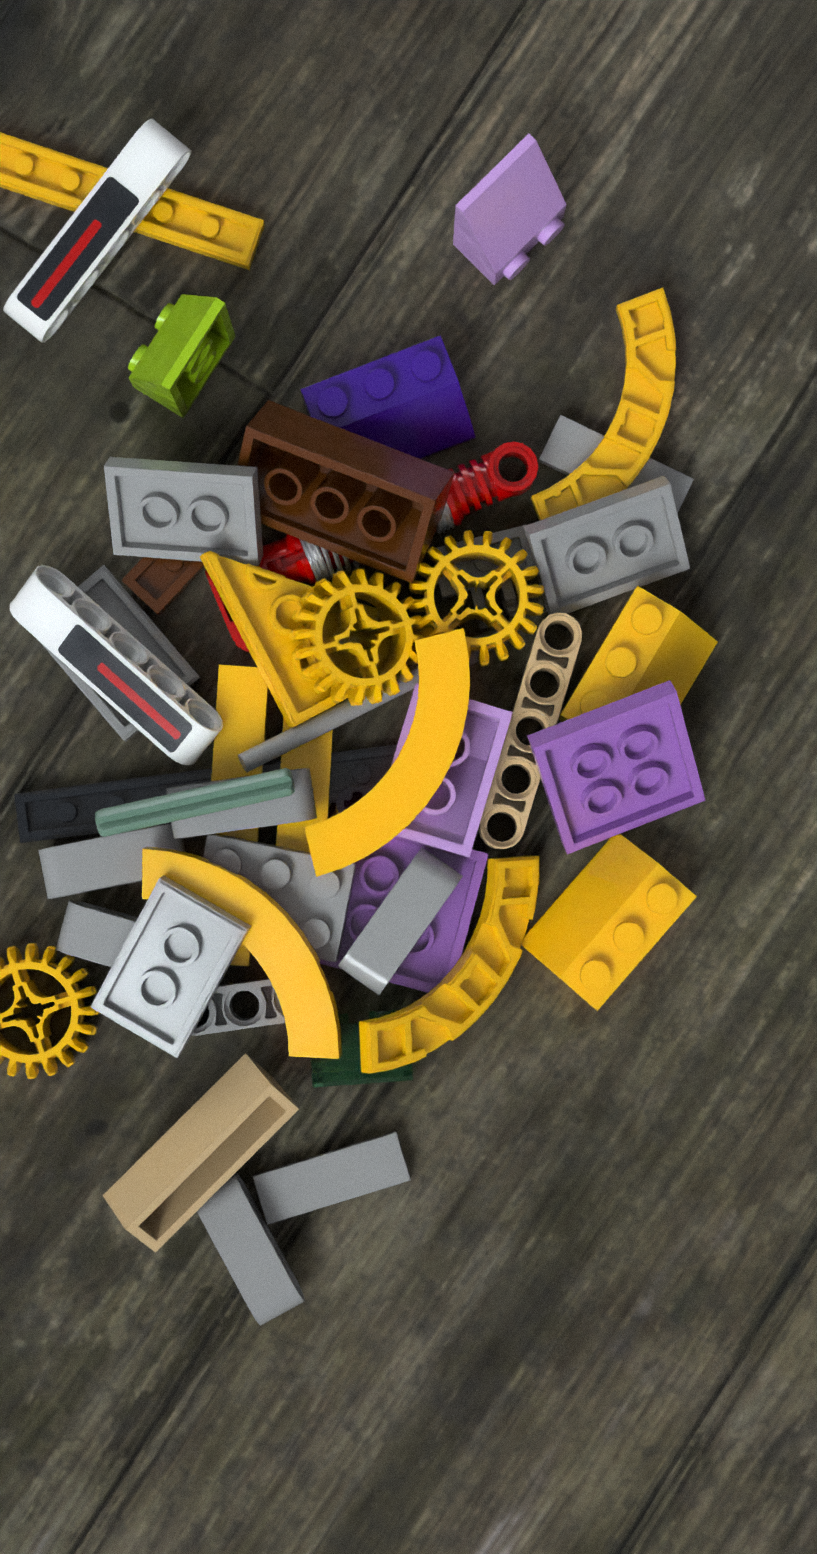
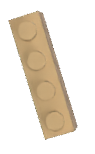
[103,1053,299,1253]

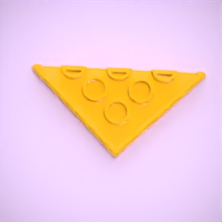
[199,551,434,728]

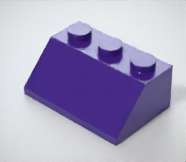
[301,335,476,459]

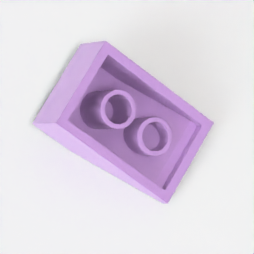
[453,134,566,285]
[391,683,513,858]

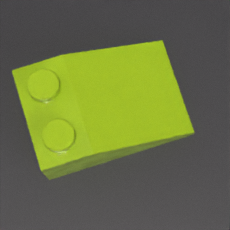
[128,294,236,418]

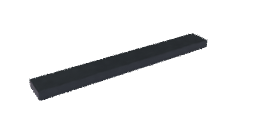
[14,744,398,843]

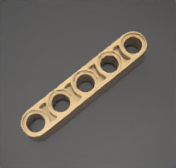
[478,612,582,850]

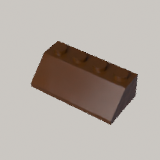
[237,400,455,583]

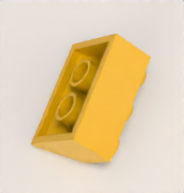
[558,586,718,722]
[521,834,697,1011]

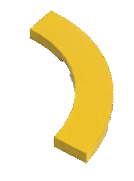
[531,288,676,521]
[304,628,470,877]
[142,846,342,1059]
[359,855,539,1074]

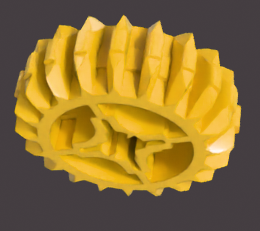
[409,530,544,666]
[289,569,425,706]
[0,943,100,1079]

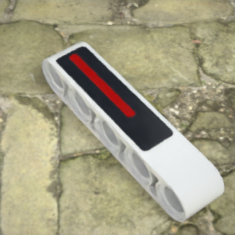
[3,119,191,343]
[10,565,223,765]

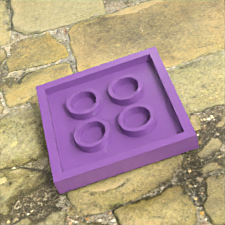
[527,680,705,854]
[319,836,488,993]

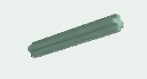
[95,768,295,837]

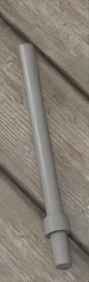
[238,627,508,772]

